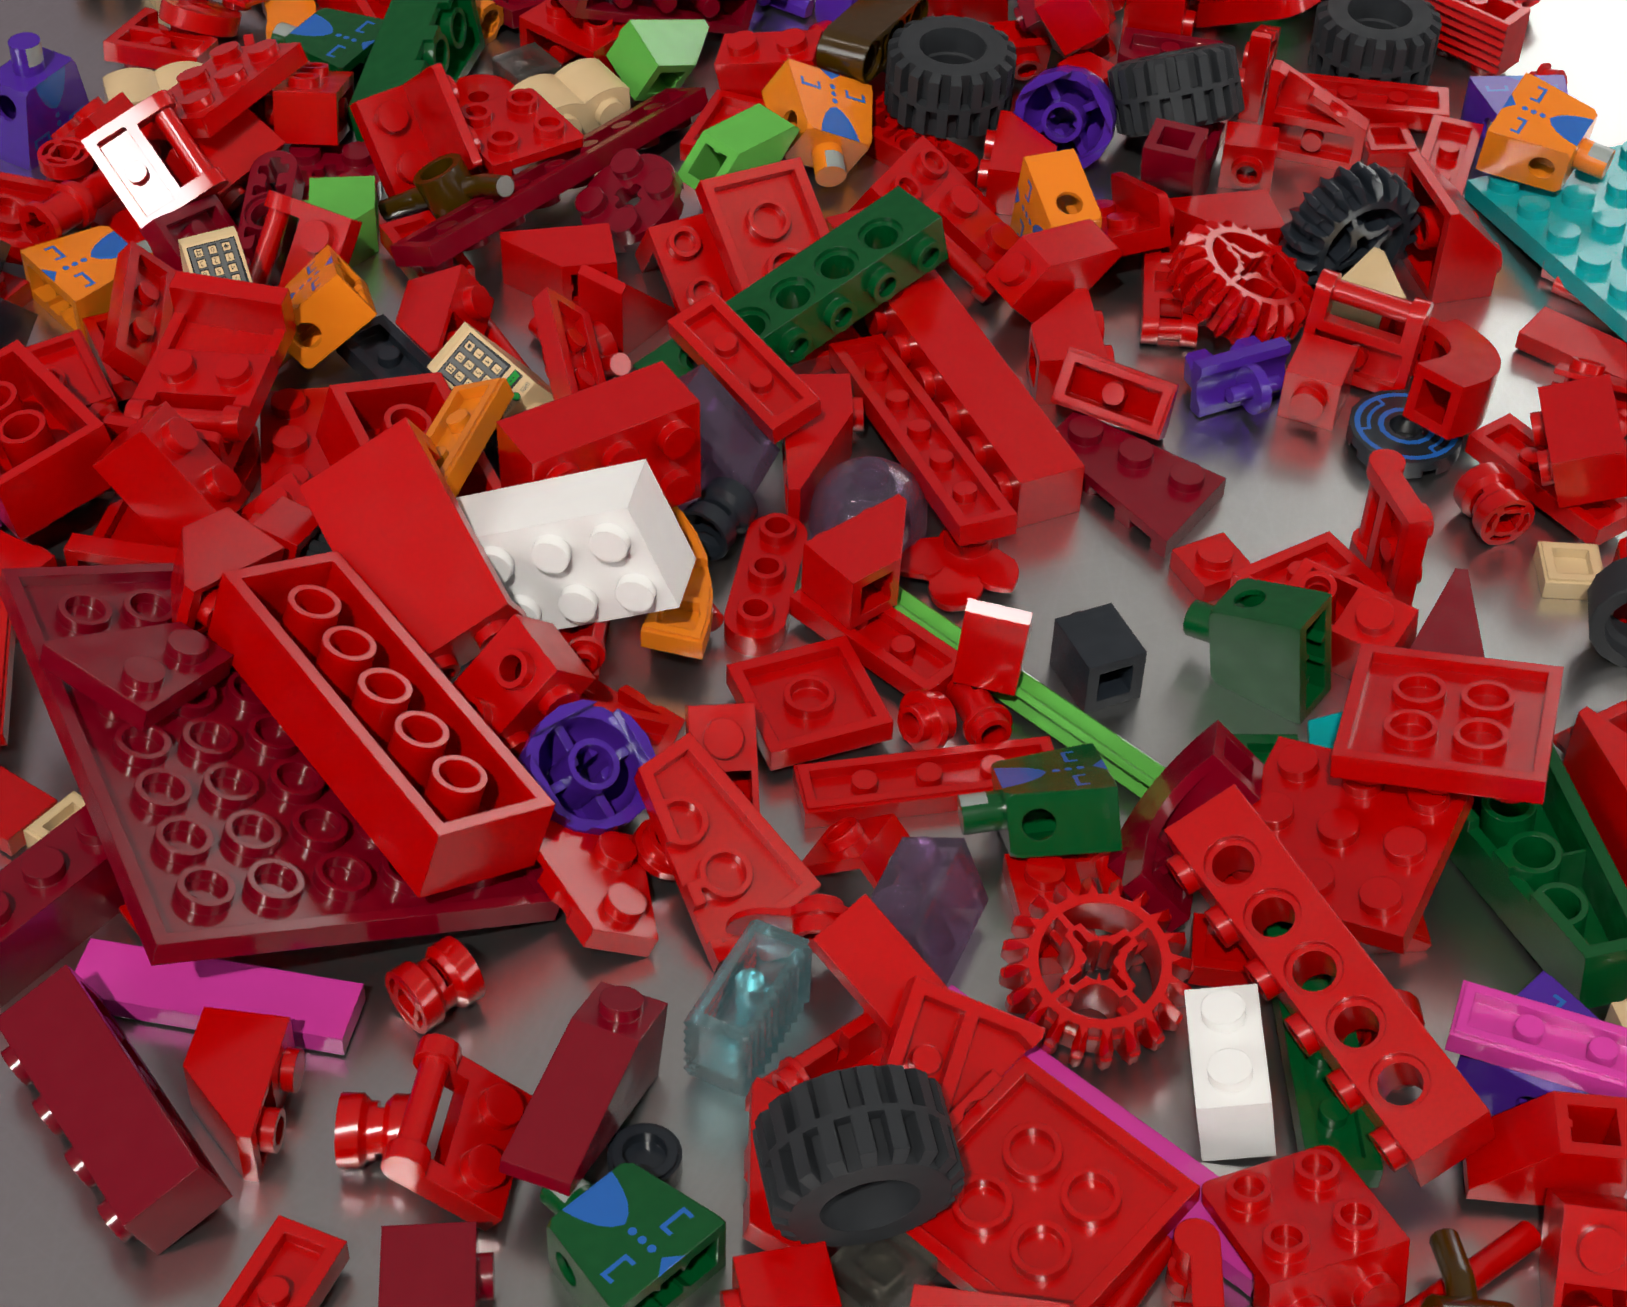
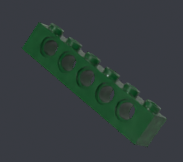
[633,186,948,429]

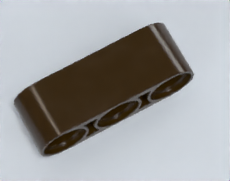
[816,0,928,83]

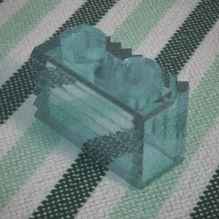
[683,919,812,1097]

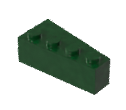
[347,0,486,142]
[1449,745,1627,1009]

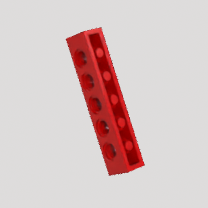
[1164,784,1496,1187]

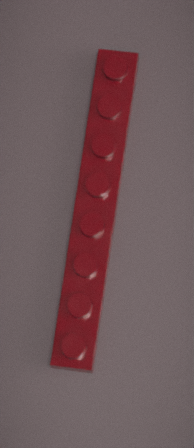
[390,87,708,273]

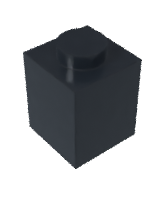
[1049,603,1147,713]

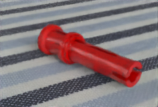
[19,141,164,245]

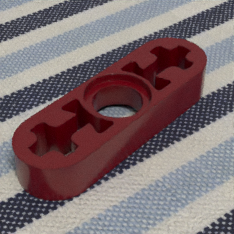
[237,150,305,286]

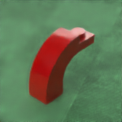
[1378,316,1501,440]

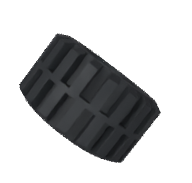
[1308,0,1442,85]
[884,15,1017,139]
[1107,43,1245,137]
[752,1064,965,1247]

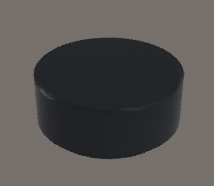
[607,1123,682,1188]

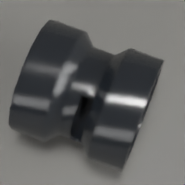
[682,477,758,561]

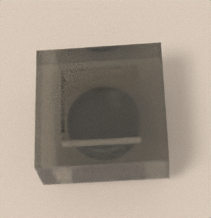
[492,42,562,85]
[830,1232,938,1307]

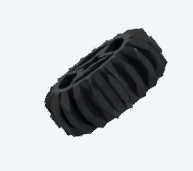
[1278,161,1422,290]

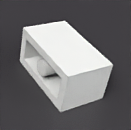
[1184,984,1276,1162]

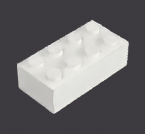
[456,459,696,630]

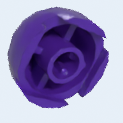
[1013,65,1117,169]
[518,699,656,835]

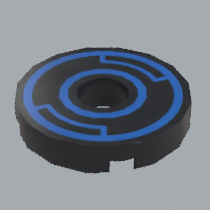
[1346,389,1463,479]

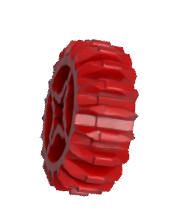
[1166,219,1314,345]
[999,876,1194,1071]

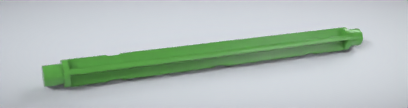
[894,586,1166,798]

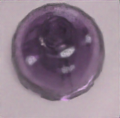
[808,456,928,552]

